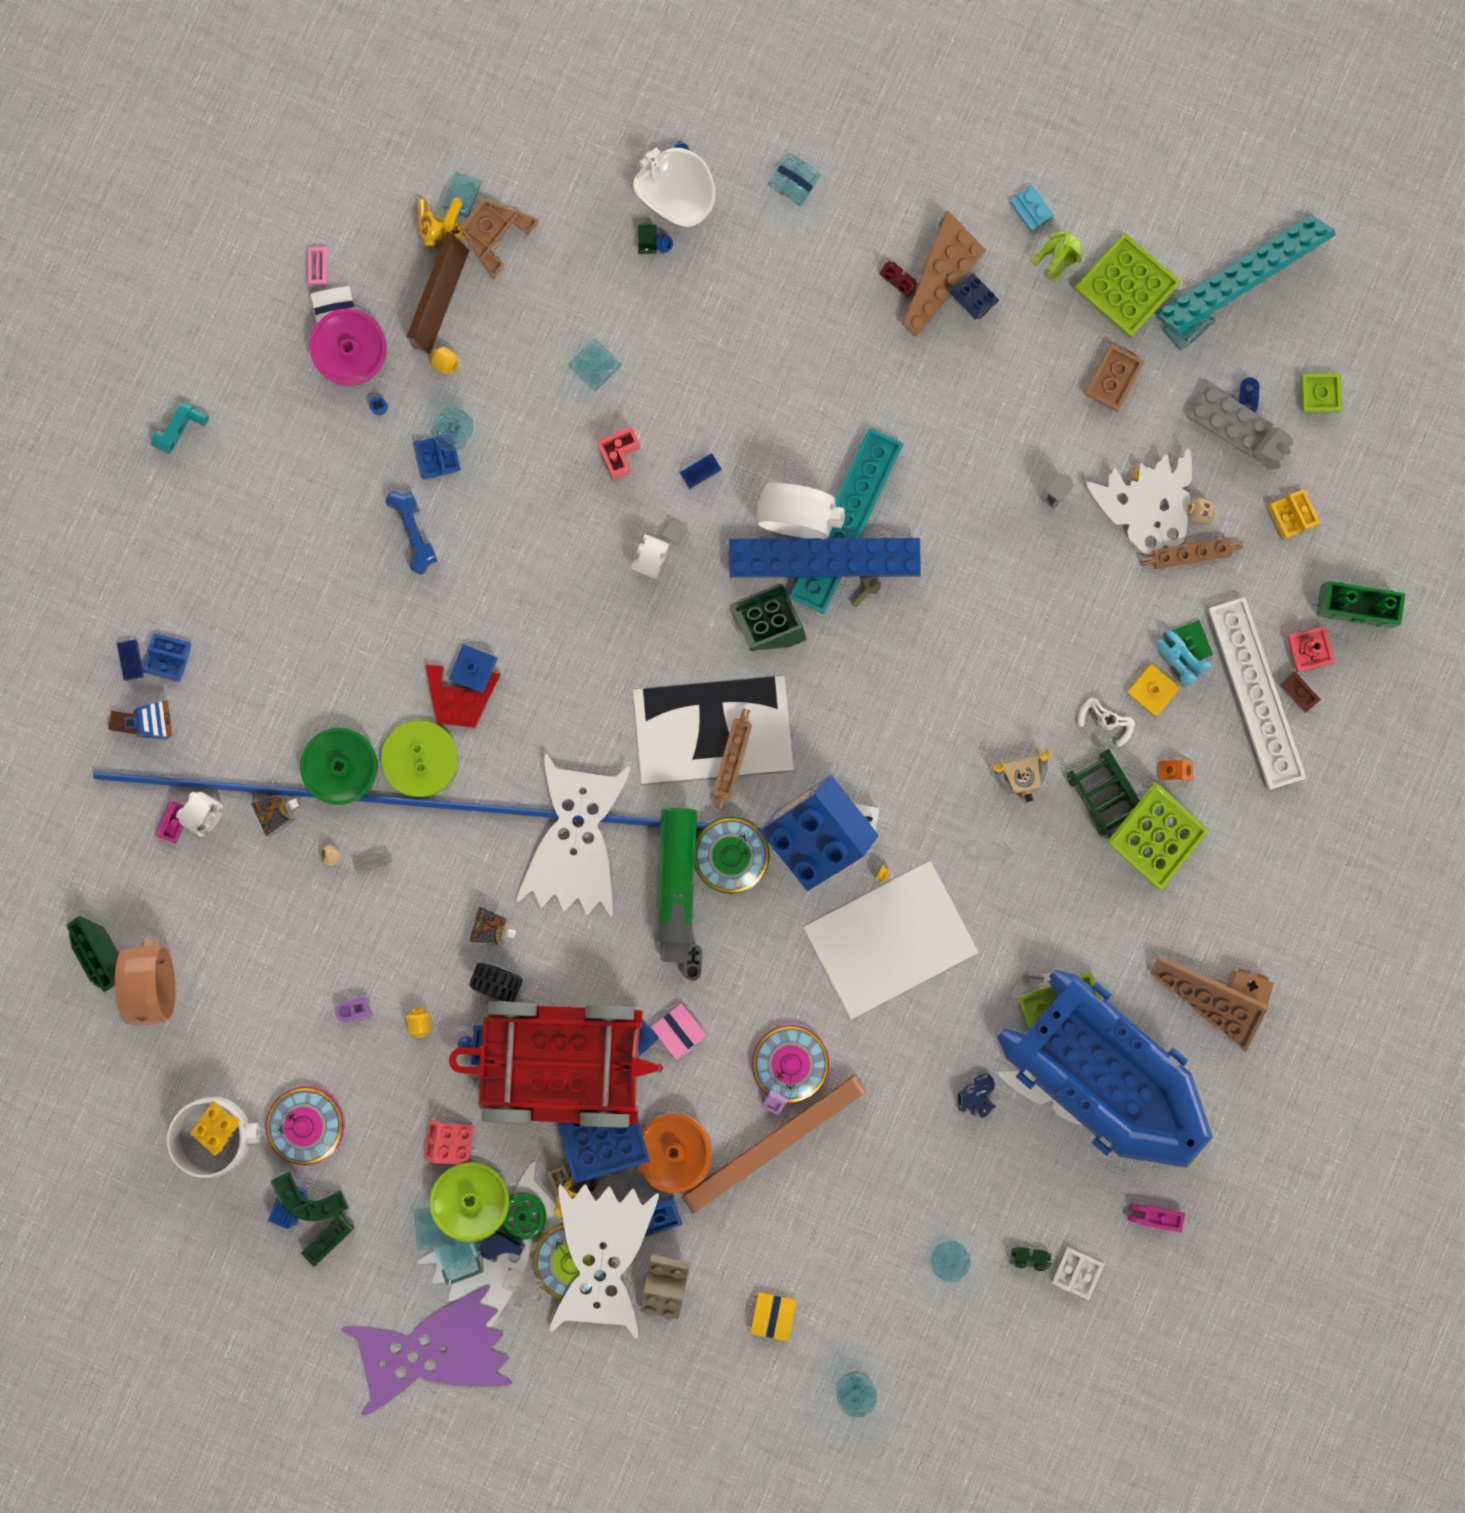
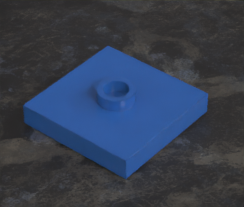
[448,645,498,693]

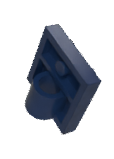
[950,274,999,320]

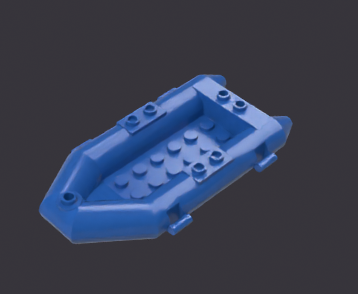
[997,969,1213,1168]

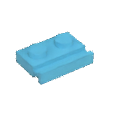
[1009,185,1054,232]

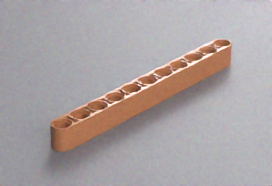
[681,1075,866,1214]

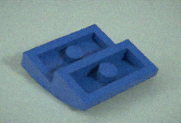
[413,434,461,480]
[142,633,191,682]

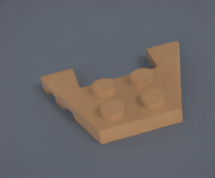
[460,198,539,279]

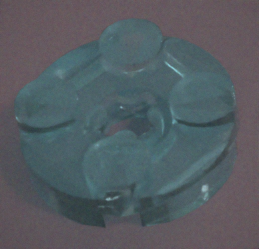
[931,1241,970,1282]

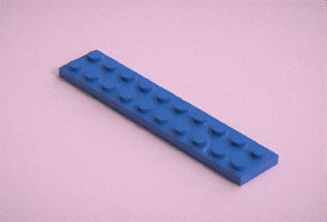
[729,538,921,578]

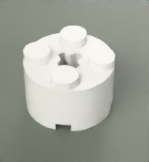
[631,535,670,579]
[176,792,223,837]

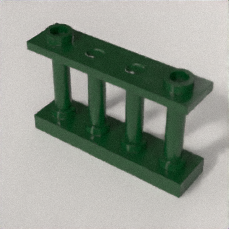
[1066,749,1140,839]

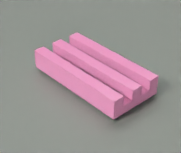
[308,247,328,286]

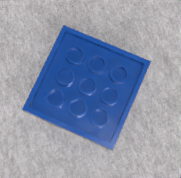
[558,1119,650,1184]

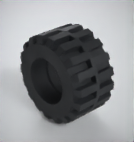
[469,963,523,1002]

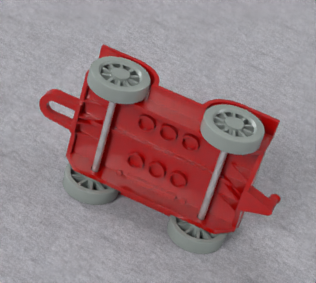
[449,1002,663,1128]

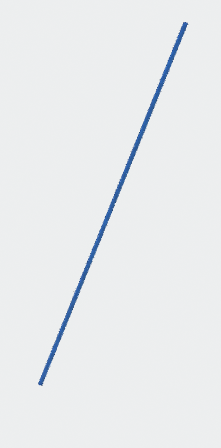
[93,772,761,830]

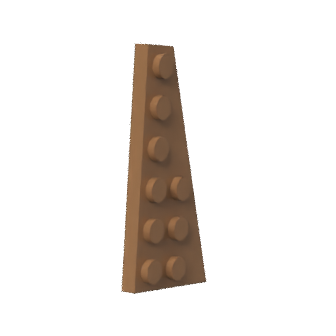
[901,211,986,336]
[1151,956,1269,1052]

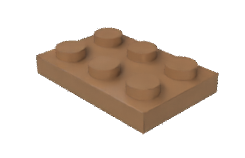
[1084,344,1145,412]

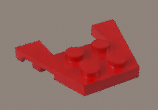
[426,664,501,728]

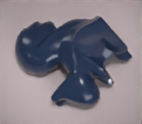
[957,1073,996,1118]

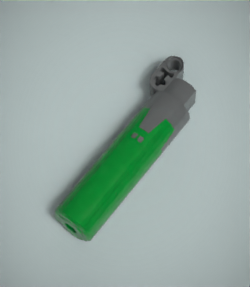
[655,807,702,981]

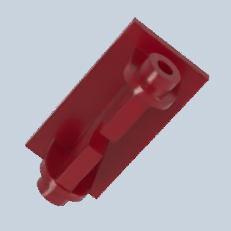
[879,260,918,297]

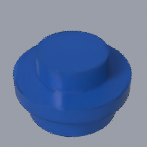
[656,234,673,253]

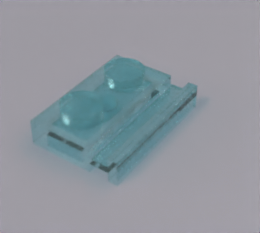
[442,172,482,217]

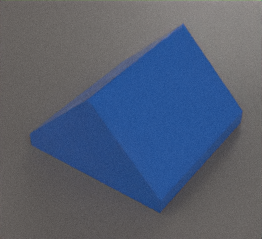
[645,1195,683,1236]

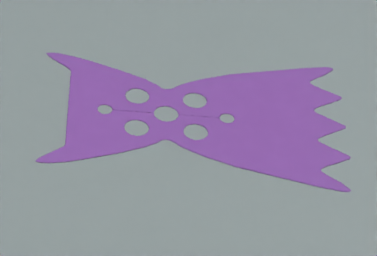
[342,1286,513,1415]

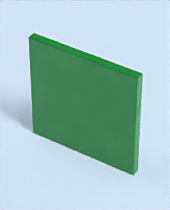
[1164,620,1213,666]

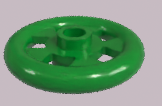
[501,1192,546,1240]

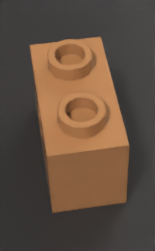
[1227,968,1274,1005]

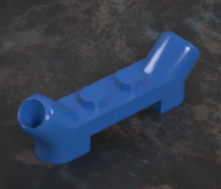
[386,491,438,575]

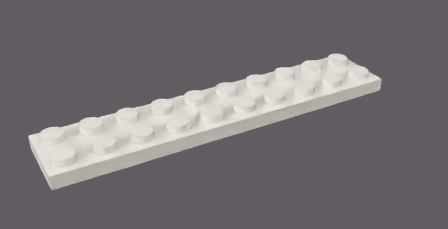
[1207,597,1306,790]

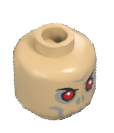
[1187,497,1217,524]

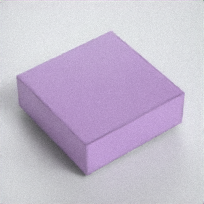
[762,1090,788,1116]

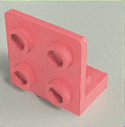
[424,1120,474,1164]

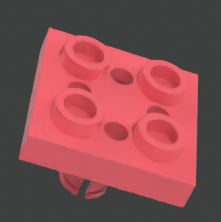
[1287,626,1335,673]

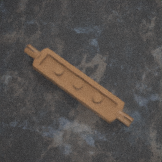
[1140,538,1243,569]
[713,708,752,810]

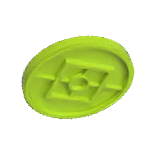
[381,721,459,797]

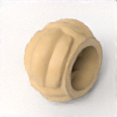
[320,845,340,866]

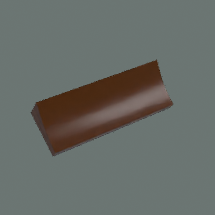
[407,231,470,353]

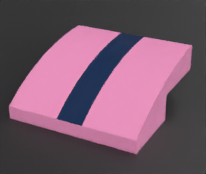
[651,1003,707,1060]

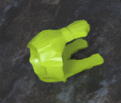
[1030,230,1083,281]

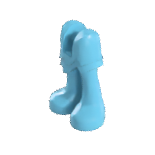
[1156,631,1211,688]

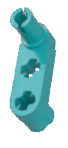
[151,402,209,454]

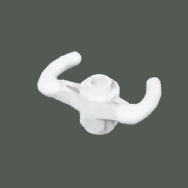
[1078,698,1135,747]

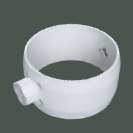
[756,483,845,539]
[167,1097,261,1178]

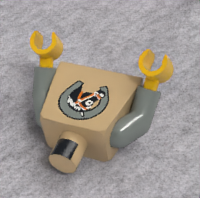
[990,747,1050,803]

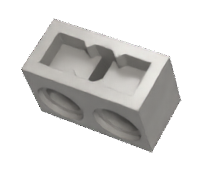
[1039,473,1075,510]

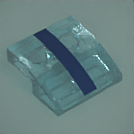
[768,153,821,206]

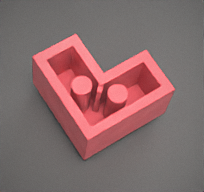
[597,427,640,481]

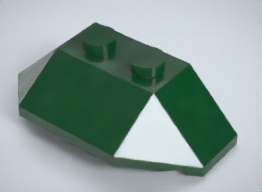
[67,916,119,992]

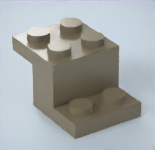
[640,1255,690,1319]

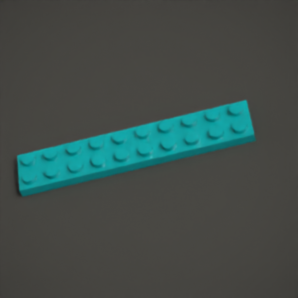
[1156,214,1336,335]
[790,428,904,614]

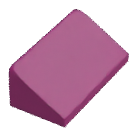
[155,800,184,844]

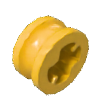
[874,865,891,884]

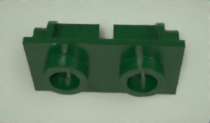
[1009,1246,1052,1271]

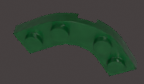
[270,1171,349,1222]

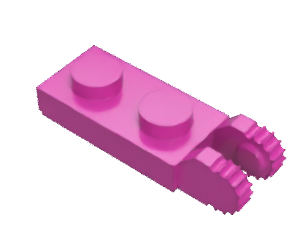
[1127,1204,1185,1233]

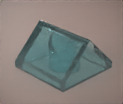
[1162,315,1216,351]
[435,1240,484,1287]

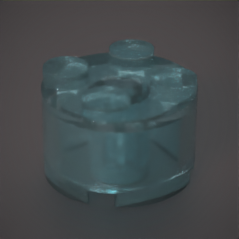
[431,407,473,452]
[836,1371,877,1417]

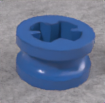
[369,396,388,415]

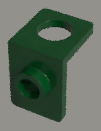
[638,224,657,254]

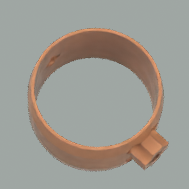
[115,939,176,1026]

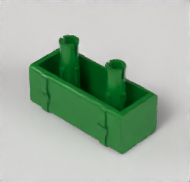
[1317,581,1405,628]

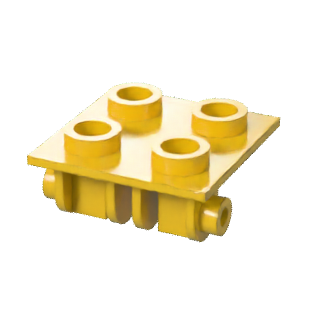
[190,1101,240,1156]

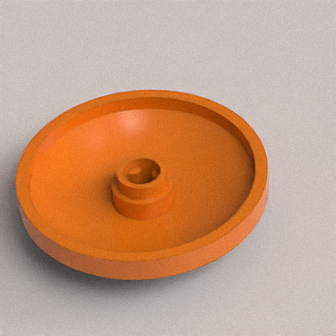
[638,1113,713,1193]

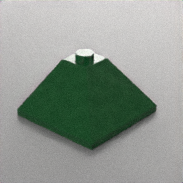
[731,586,807,651]

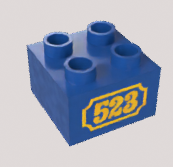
[759,775,879,892]

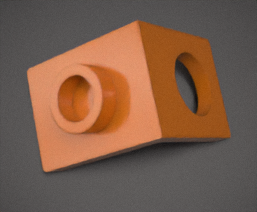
[1159,760,1193,781]

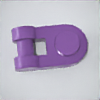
[335,997,372,1021]

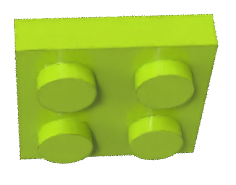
[1301,373,1342,413]

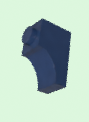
[478,1230,525,1260]

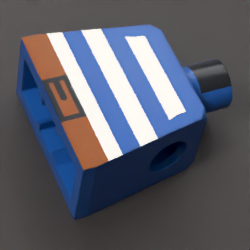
[123,700,172,739]

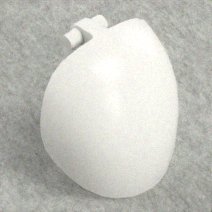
[633,148,715,227]

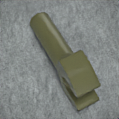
[851,577,881,608]

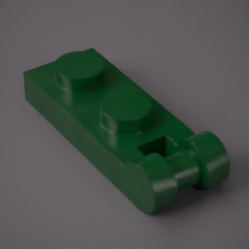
[301,1214,355,1267]

